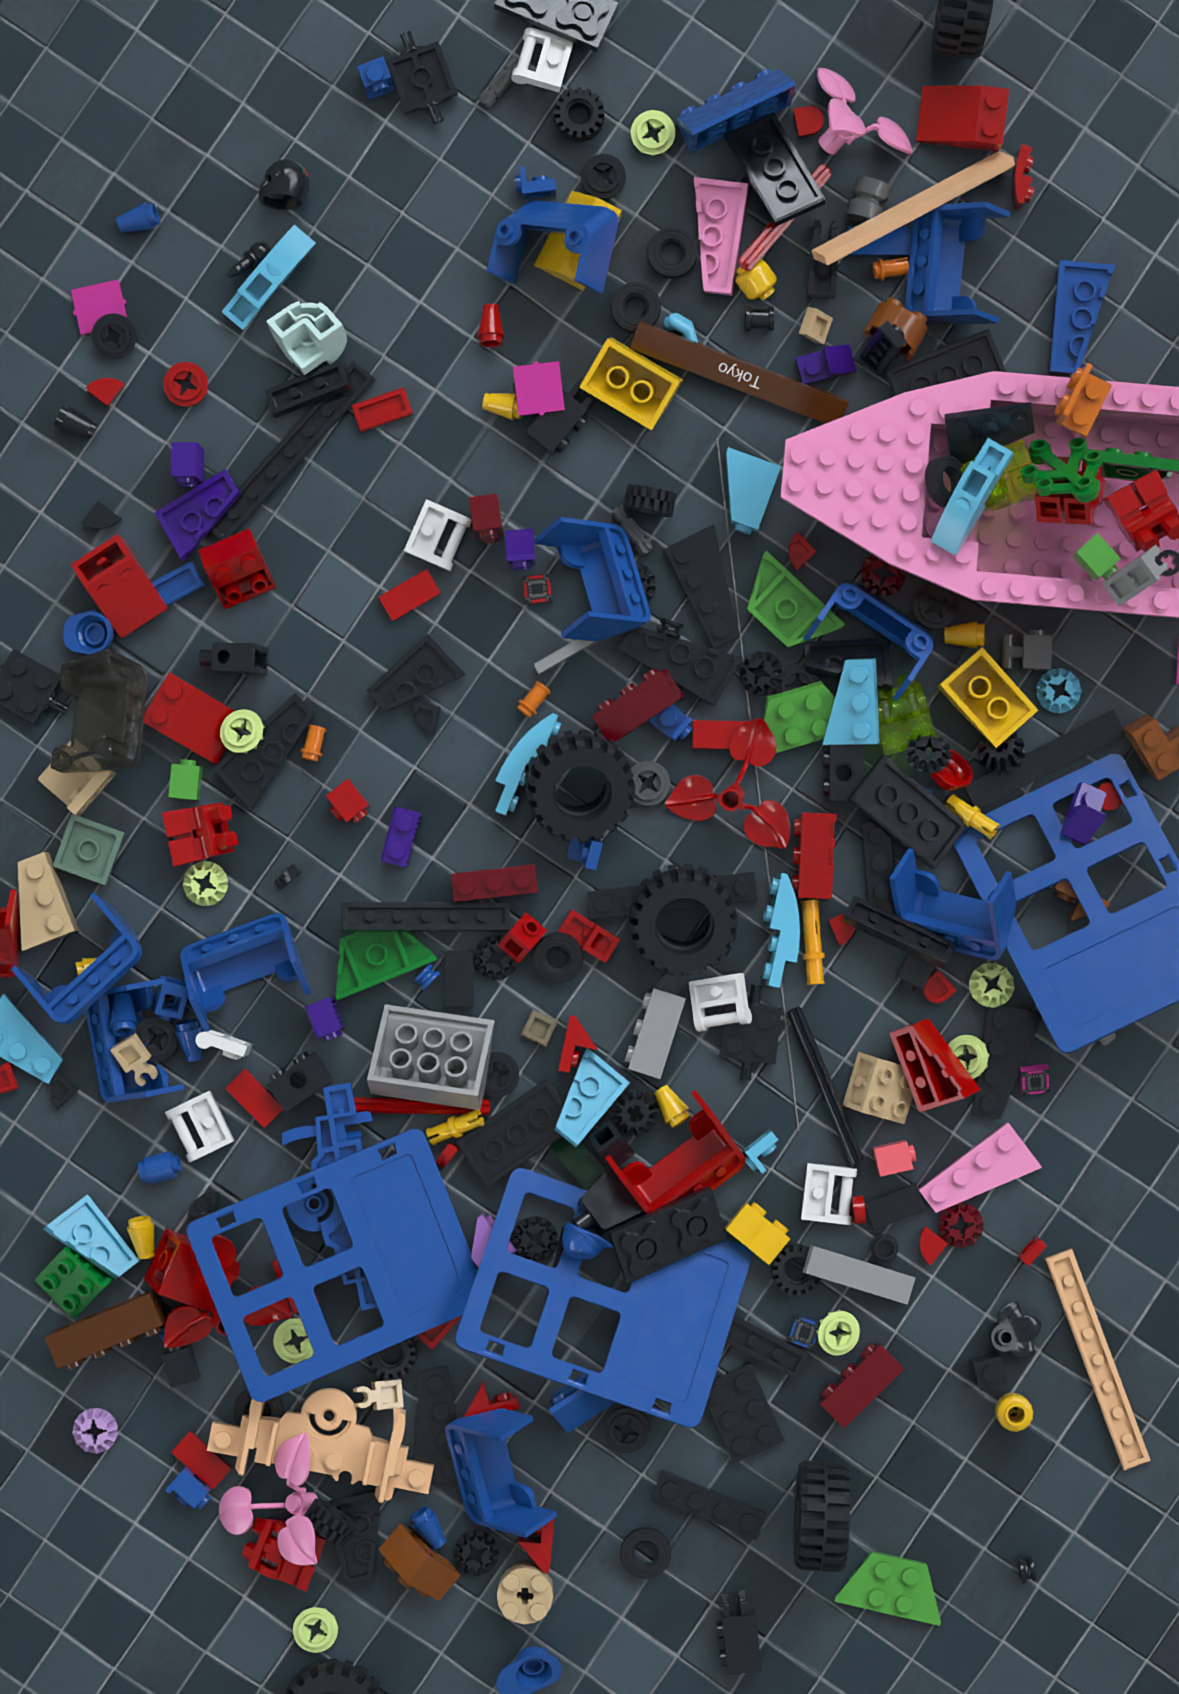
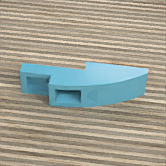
[222,225,316,330]
[931,438,1014,556]
[495,713,561,816]
[762,873,800,988]

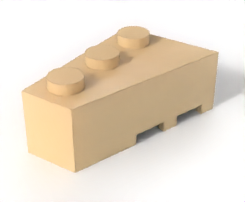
[18,852,79,951]

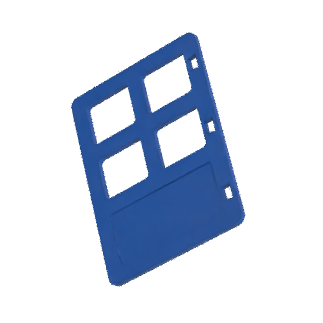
[953,754,1179,1054]
[186,1129,478,1402]
[455,1168,752,1428]

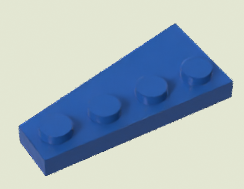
[1049,260,1115,375]

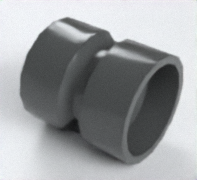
[845,176,891,224]

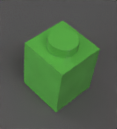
[1072,533,1121,582]
[168,759,203,801]

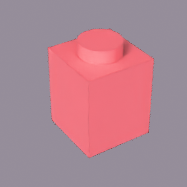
[872,1140,917,1177]

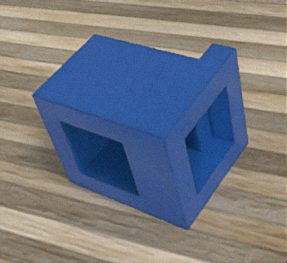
[357,56,395,100]
[152,975,188,1021]
[165,1466,211,1510]

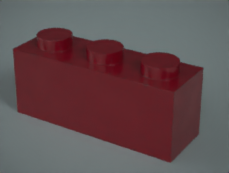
[469,493,504,544]
[592,668,684,742]
[451,864,539,902]
[819,1342,904,1428]

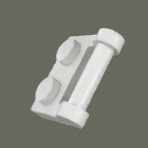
[511,27,573,92]
[404,499,472,571]
[689,973,752,1032]
[196,1030,253,1060]
[165,1090,235,1163]
[801,1163,857,1225]

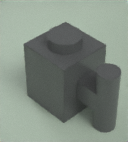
[1002,630,1052,671]

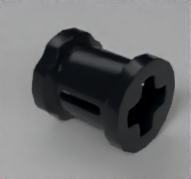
[744,306,774,332]

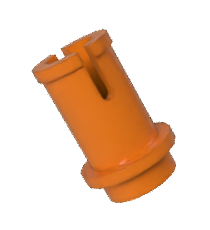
[872,257,909,281]
[517,681,551,718]
[300,725,326,762]

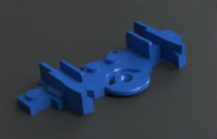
[282,1082,377,1310]

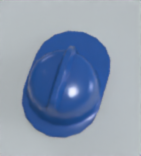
[496,1646,562,1694]

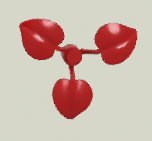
[665,718,791,849]
[164,1235,291,1348]

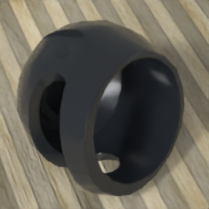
[259,159,310,210]

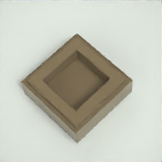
[521,1009,558,1047]

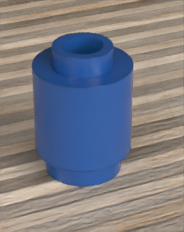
[138,1151,182,1184]

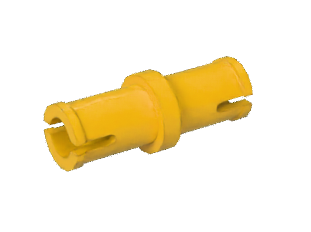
[945,794,1000,839]
[426,1110,484,1145]

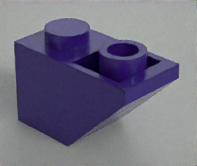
[505,529,536,571]

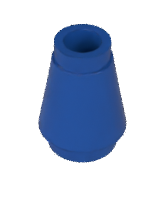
[116,202,160,233]
[110,993,138,1037]
[174,1019,203,1062]
[409,1506,447,1550]

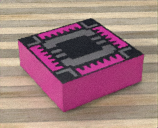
[1020,1064,1050,1096]

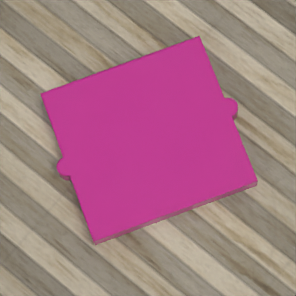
[71,279,127,336]
[513,361,565,416]

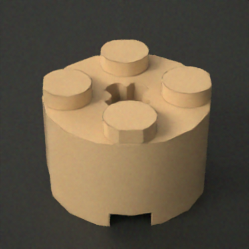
[497,1561,554,1624]

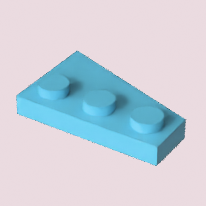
[822,658,880,745]
[0,993,64,1084]
[554,1048,630,1147]
[43,1194,140,1280]

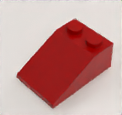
[916,86,1009,152]
[141,672,237,765]

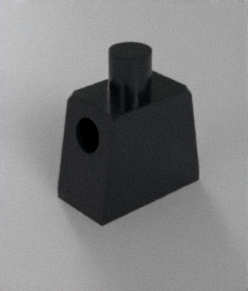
[199,642,269,676]
[571,1167,644,1235]

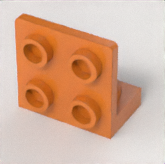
[1054,363,1112,438]

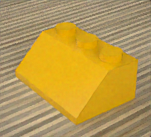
[534,191,622,291]
[580,337,683,430]

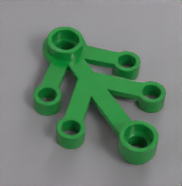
[1021,438,1103,503]

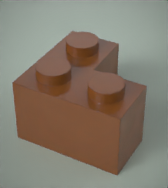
[1123,714,1179,780]
[378,1524,461,1601]

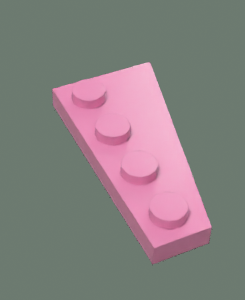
[694,177,750,296]
[918,1122,1042,1213]

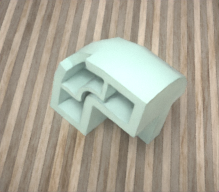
[266,301,347,375]

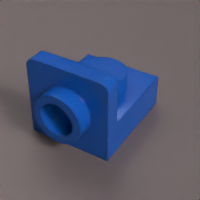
[515,166,556,200]
[648,705,693,742]
[566,836,603,870]

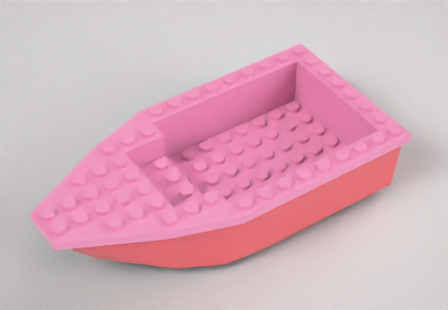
[780,371,1179,618]

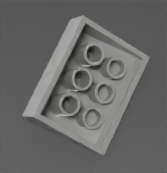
[367,1004,495,1110]

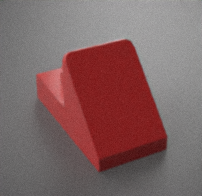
[558,1015,597,1073]
[464,1380,520,1417]
[518,1519,554,1573]

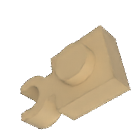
[110,1033,158,1087]
[353,1379,404,1410]

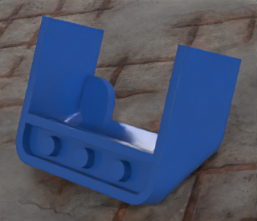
[486,200,619,294]
[905,202,1010,325]
[534,517,651,642]
[803,580,934,701]
[889,848,1016,961]
[11,892,142,1025]
[180,913,311,1032]
[86,978,184,1102]
[445,1408,557,1538]

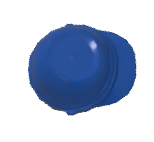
[63,610,114,657]
[562,1222,614,1259]

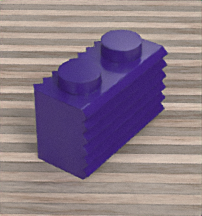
[170,442,205,488]
[380,806,422,867]
[305,996,346,1041]

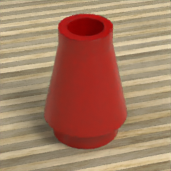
[477,304,505,347]

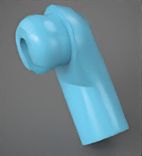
[663,313,698,343]

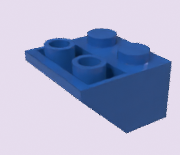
[549,1370,614,1433]

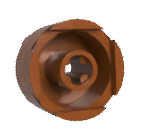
[862,297,928,361]

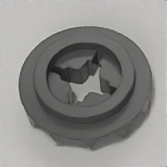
[631,761,670,806]

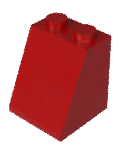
[144,1228,240,1314]

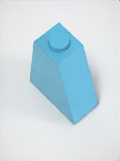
[725,447,781,535]

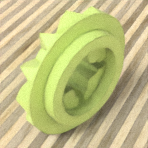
[631,110,675,156]
[220,709,265,754]
[183,861,228,906]
[969,962,1014,1007]
[949,1035,990,1079]
[816,1309,860,1355]
[273,1318,313,1363]
[293,1606,338,1653]

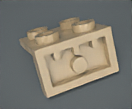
[38,738,117,816]
[842,1052,913,1124]

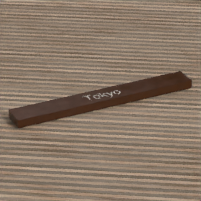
[630,321,849,423]

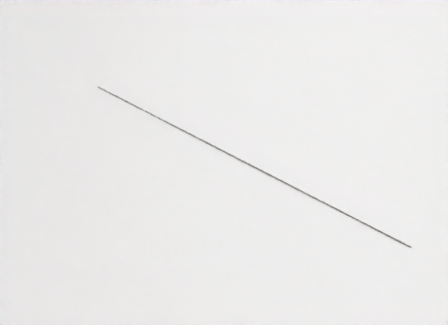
[716,438,799,1131]

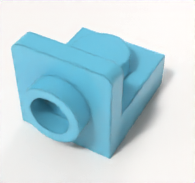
[744,1129,778,1174]

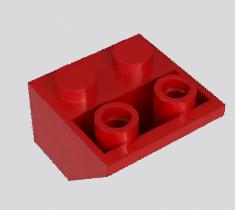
[198,528,276,610]

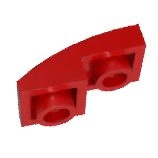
[1012,144,1035,210]

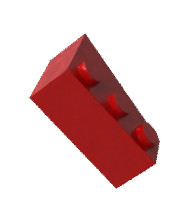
[792,813,837,899]
[889,1018,981,1112]

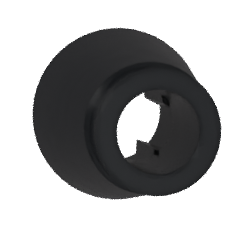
[54,405,98,439]

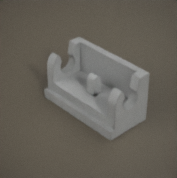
[1102,545,1168,606]

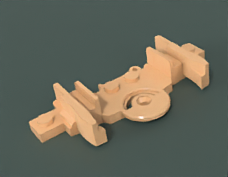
[207,1388,434,1503]

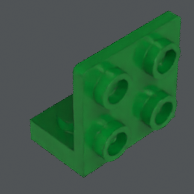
[35,1246,114,1319]

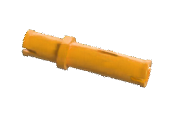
[801,900,825,985]

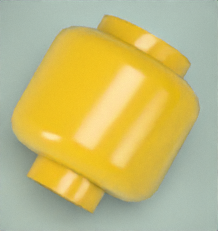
[735,259,777,300]
[995,1393,1033,1432]

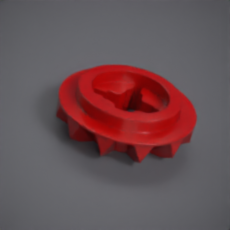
[163,362,209,407]

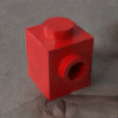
[326,779,370,824]
[497,913,547,964]

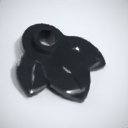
[990,1302,1042,1358]

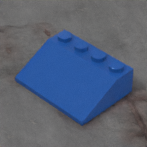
[676,69,796,154]

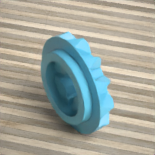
[1036,668,1082,713]

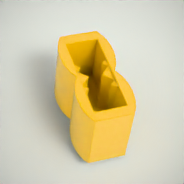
[725,1202,790,1265]

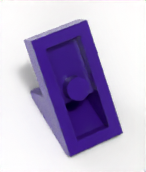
[795,344,857,385]
[1060,782,1107,845]

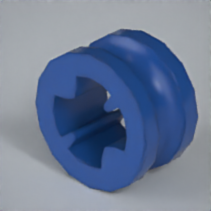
[413,964,440,991]

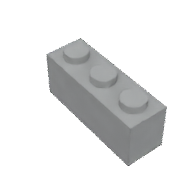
[624,988,686,1079]

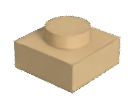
[799,307,833,344]

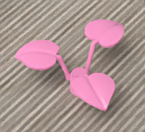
[816,67,913,156]
[219,1433,318,1565]

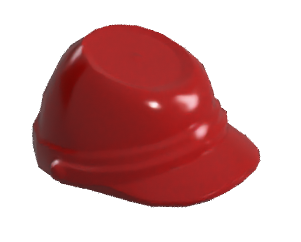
[930,749,973,791]

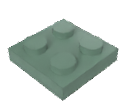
[53,814,126,885]

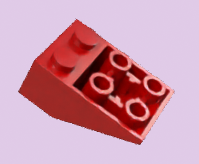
[71,534,169,639]

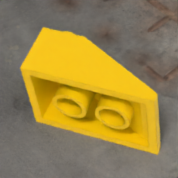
[937,647,1038,748]

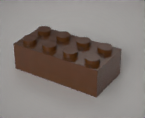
[44,1289,168,1370]

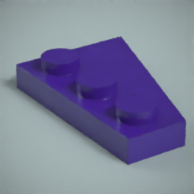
[155,469,242,561]

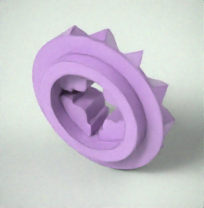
[72,1408,118,1454]

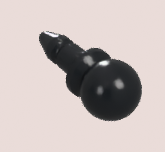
[227,242,271,278]

